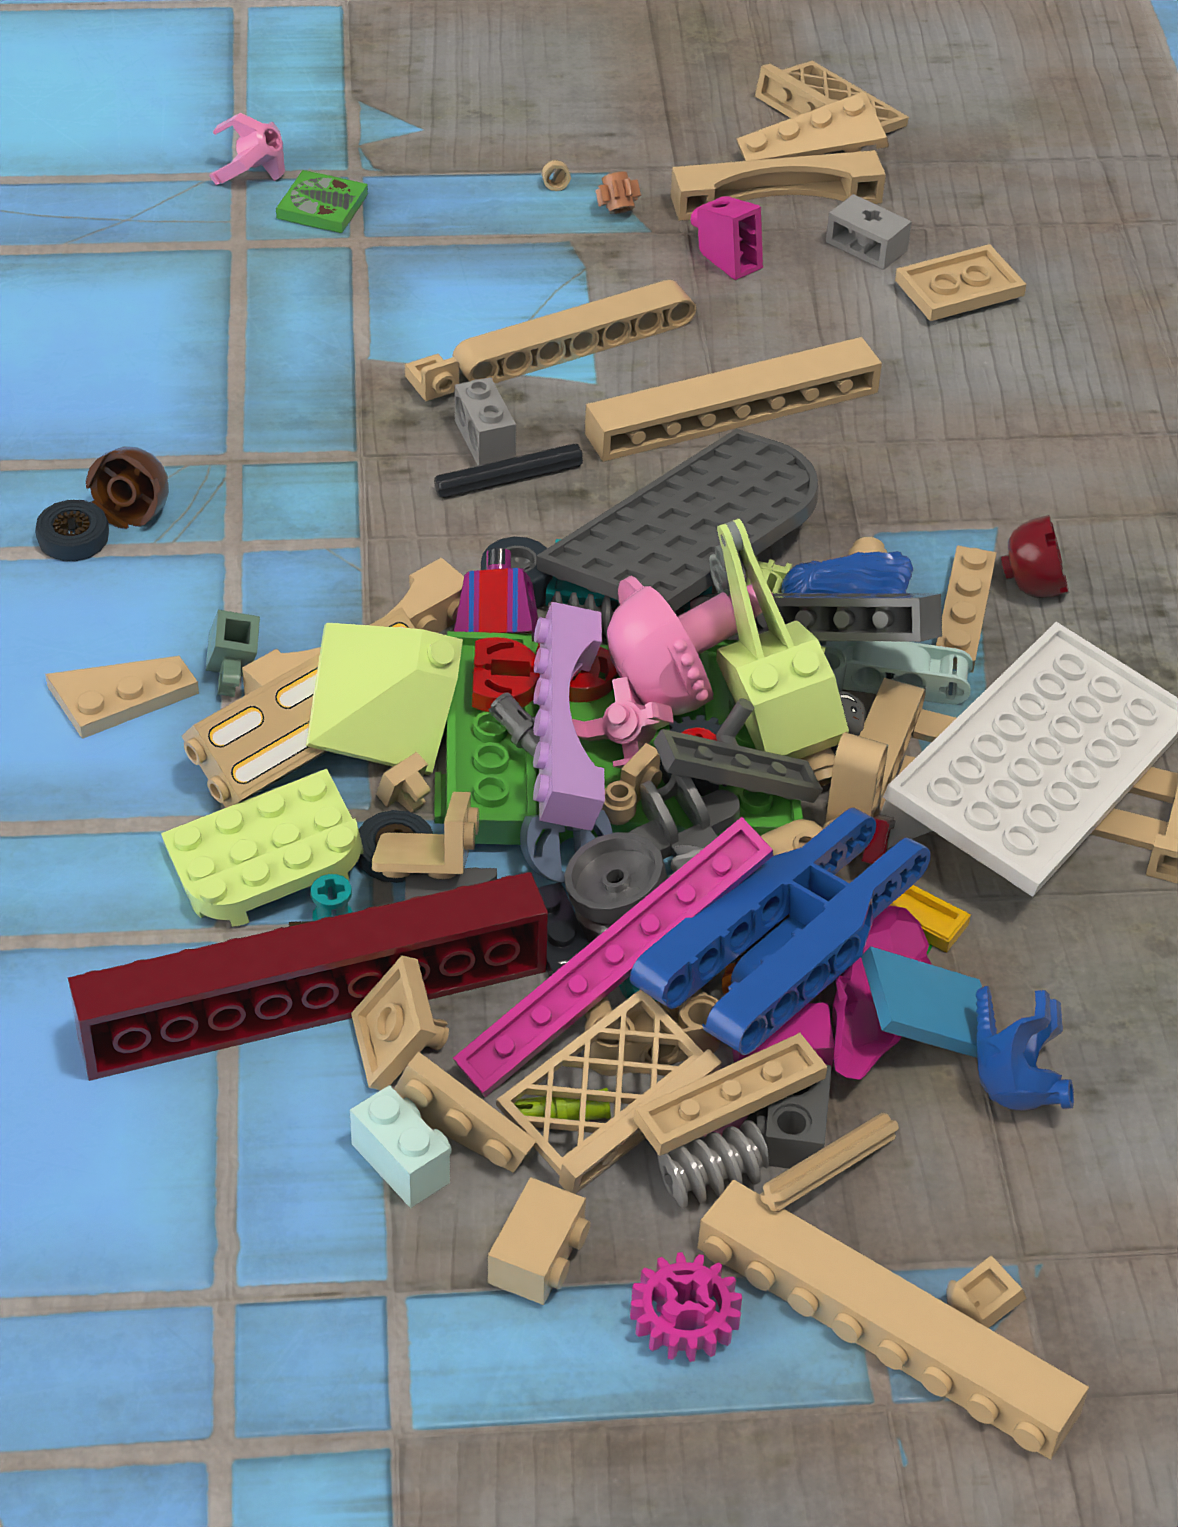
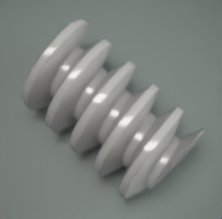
[658,1121,769,1209]

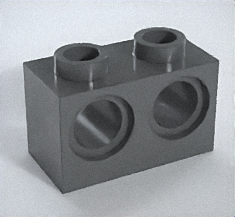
[756,1065,832,1169]

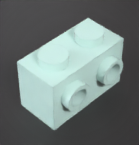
[350,1085,452,1208]

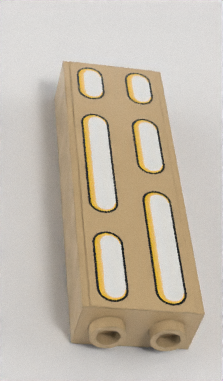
[181,607,415,808]

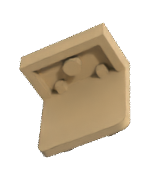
[372,792,479,879]

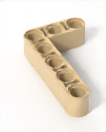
[825,678,926,824]

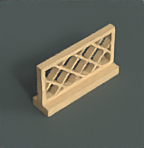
[755,61,909,152]
[496,990,722,1194]

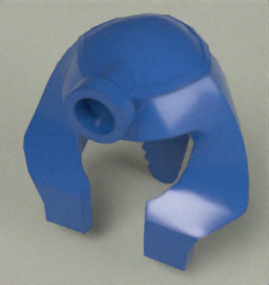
[976,986,1074,1111]

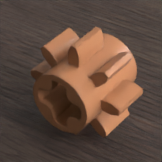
[595,172,641,214]

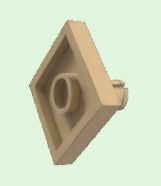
[351,955,449,1090]

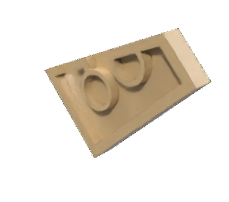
[394,1051,537,1173]

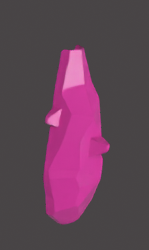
[832,906,932,1079]

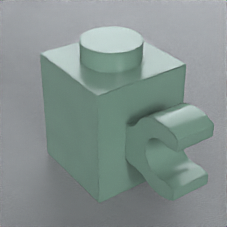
[206,610,260,697]

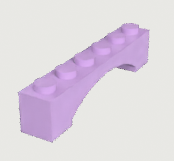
[533,602,605,831]

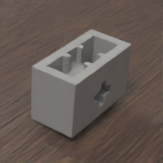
[826,194,912,270]

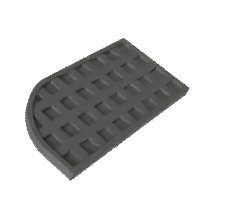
[536,428,818,612]

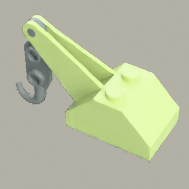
[709,518,849,759]

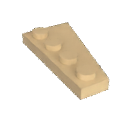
[736,91,889,161]

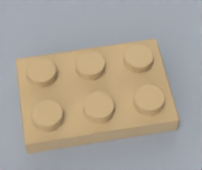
[895,244,1026,321]

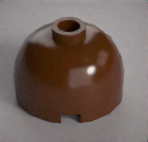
[86,446,169,529]

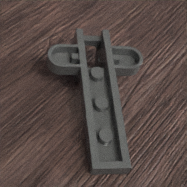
[629,774,777,957]

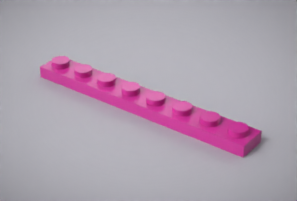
[453,817,773,1097]

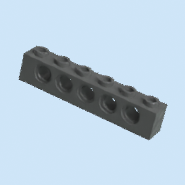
[690,593,942,642]

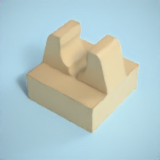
[376,752,430,813]

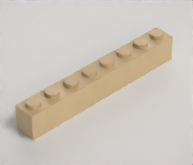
[585,337,882,462]
[698,1179,1089,1460]

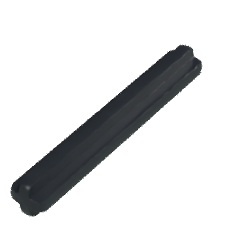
[434,443,583,498]

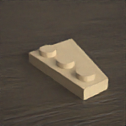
[45,656,199,739]

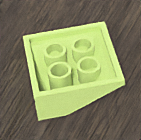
[306,623,463,775]

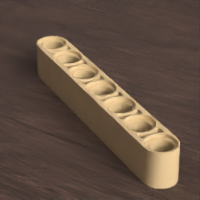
[452,280,696,384]

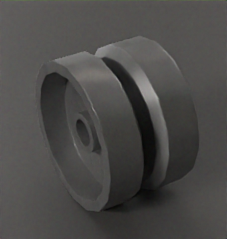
[564,832,668,942]

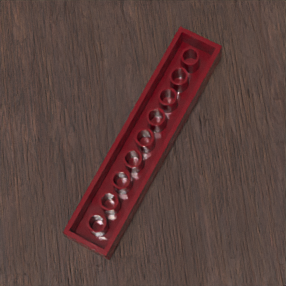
[68,872,548,1081]

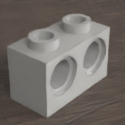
[454,377,516,465]

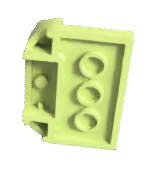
[161,769,363,927]

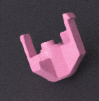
[209,113,285,185]
[572,677,674,769]

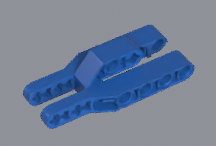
[630,808,931,1055]

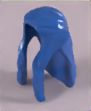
[781,551,913,593]

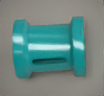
[311,874,353,921]

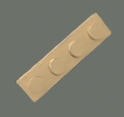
[936,545,997,673]
[634,1033,827,1156]

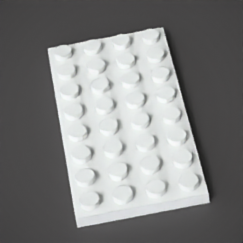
[883,622,1178,897]

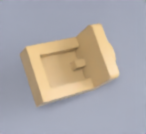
[405,353,459,402]

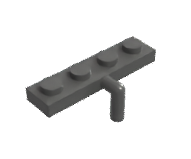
[653,698,823,803]

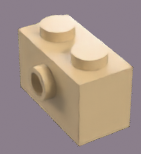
[488,1177,590,1305]

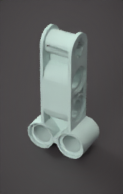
[819,641,973,704]

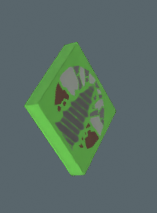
[276,170,368,233]

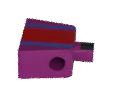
[454,548,538,641]

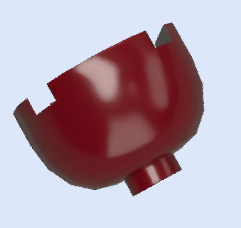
[1001,515,1069,598]

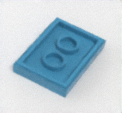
[861,946,982,1058]

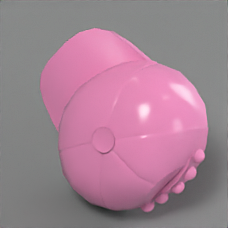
[607,575,774,716]

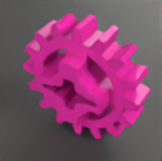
[630,1252,742,1362]

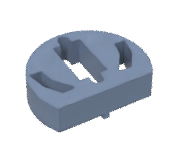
[520,810,612,883]

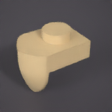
[946,1255,1027,1328]

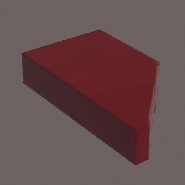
[862,814,896,864]

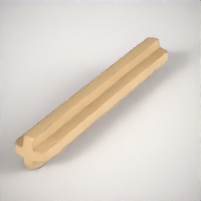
[760,1113,899,1211]

